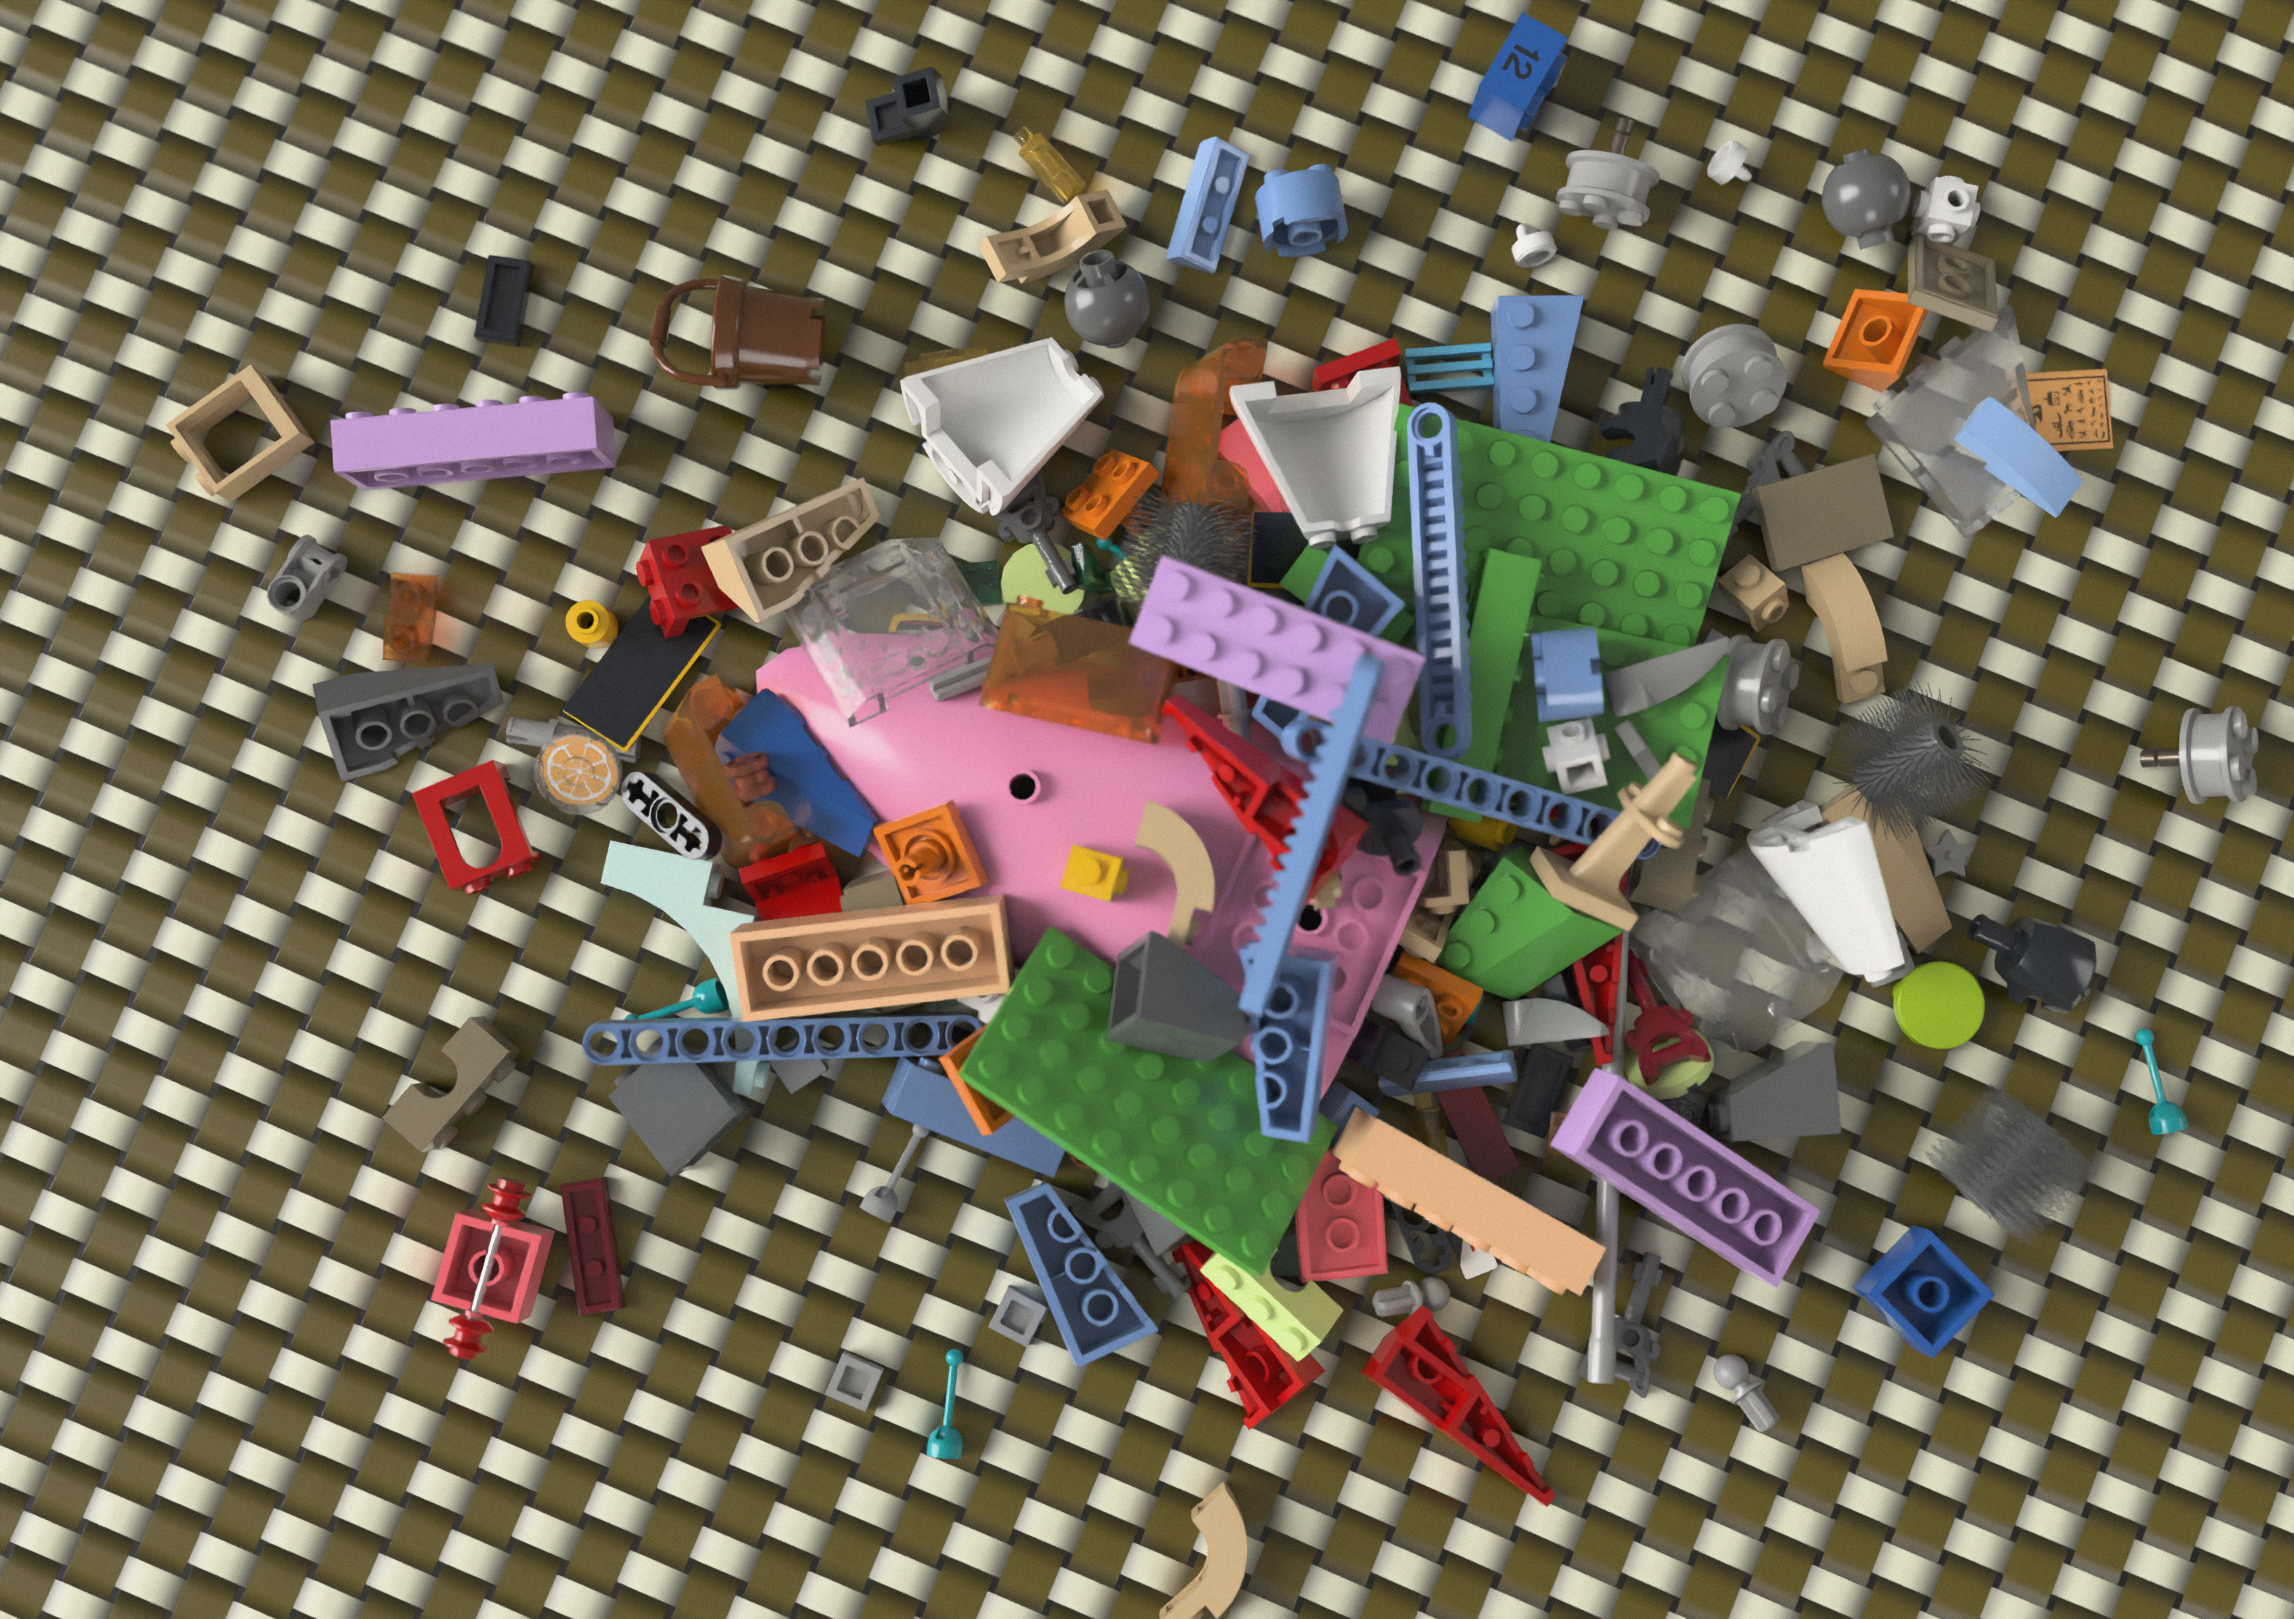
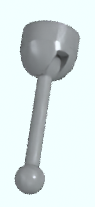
[859,1124,930,1223]

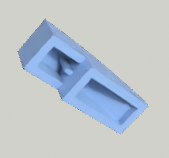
[1953,396,2082,518]

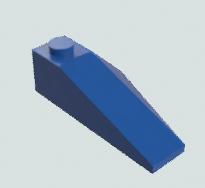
[707,688,879,857]

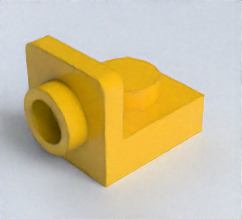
[1060,844,1130,904]

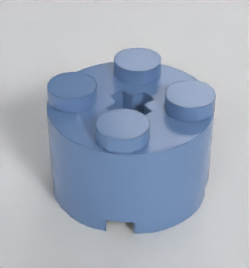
[1255,164,1348,258]
[1531,627,1603,722]

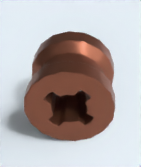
[724,752,777,801]

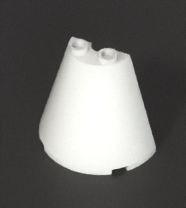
[900,337,1104,516]
[1229,367,1401,549]
[1747,800,1905,982]

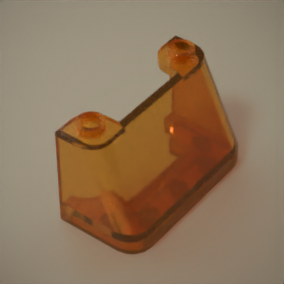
[1159,336,1268,538]
[979,595,1179,746]
[663,673,812,870]

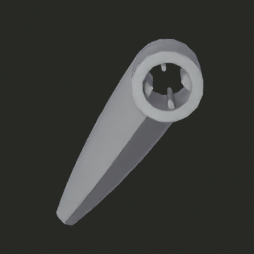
[1602,637,1729,717]
[1372,975,1443,1060]
[1501,997,1609,1046]

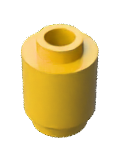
[566,600,618,649]
[1448,810,1517,851]

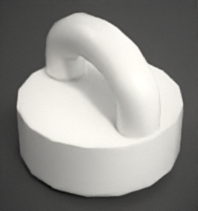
[1707,140,1752,185]
[1512,223,1557,268]

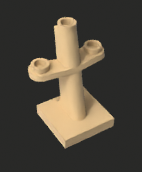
[1529,752,1698,932]

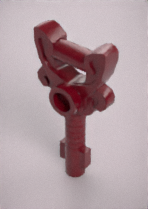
[1625,950,1711,1086]

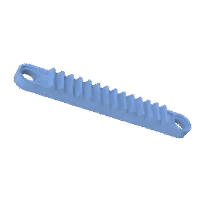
[1407,403,1473,761]
[1239,653,1386,1017]

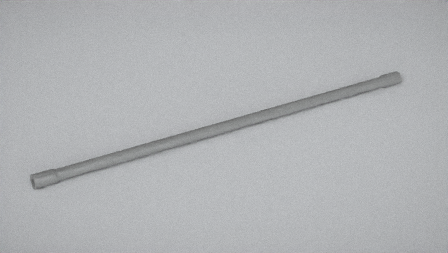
[1587,865,1631,1384]

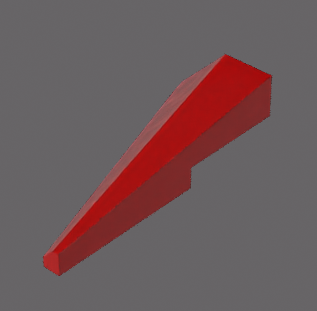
[1162,694,1369,907]
[1549,843,1629,1065]
[1171,1239,1326,1430]
[1360,1306,1555,1507]

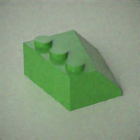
[1436,846,1625,1001]

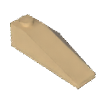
[701,477,880,623]
[1815,783,1952,954]

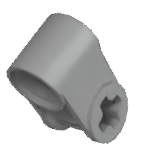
[267,534,348,621]

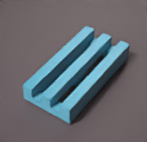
[1404,342,1494,394]

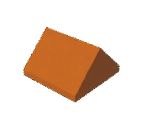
[1822,289,1929,393]

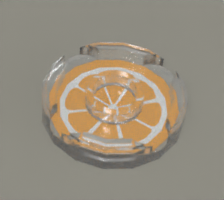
[533,729,623,815]

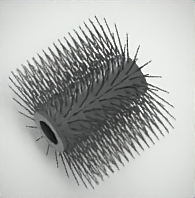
[1111,485,1260,609]
[1825,681,1990,841]
[1924,1084,2097,1245]

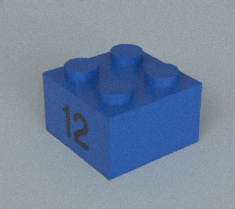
[1468,12,1568,142]
[1853,1225,1995,1358]

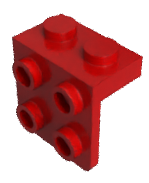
[636,525,740,639]
[739,842,844,921]

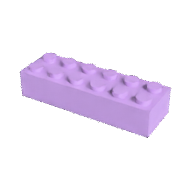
[330,392,617,491]
[1129,555,1425,745]
[1550,1068,1821,1288]

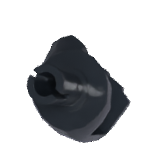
[1599,367,1685,476]
[1339,764,1424,876]
[1967,914,2097,1013]

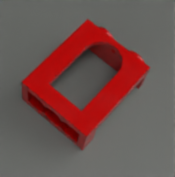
[412,760,543,895]

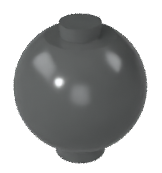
[1822,148,1911,250]
[1064,250,1150,349]

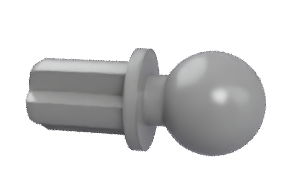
[1372,1276,1450,1317]
[1713,1354,1780,1432]

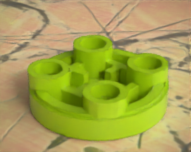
[1892,961,1985,1049]

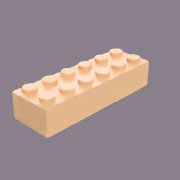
[730,894,1015,1022]
[1331,1107,1607,1296]

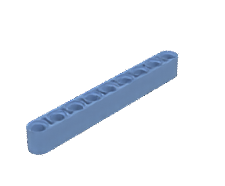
[1281,720,1661,860]
[582,1011,983,1065]

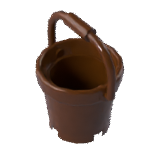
[649,275,826,390]

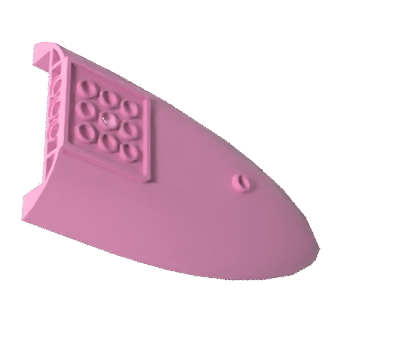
[756,636,1449,1101]

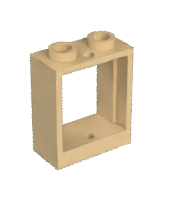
[166,364,315,502]

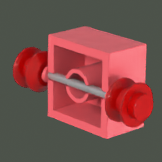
[431,1177,555,1359]

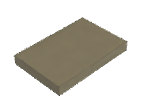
[1908,233,1998,332]
[1751,454,1894,572]

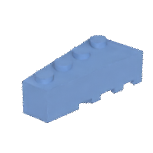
[1491,295,1584,443]
[1251,544,1405,740]
[1239,939,1339,1143]
[881,1056,1065,1178]
[1004,1181,1159,1368]

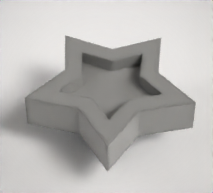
[1923,829,1974,877]

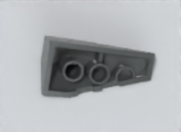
[312,663,504,781]

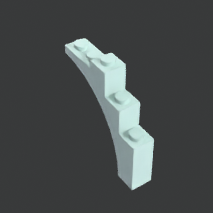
[601,840,779,1096]

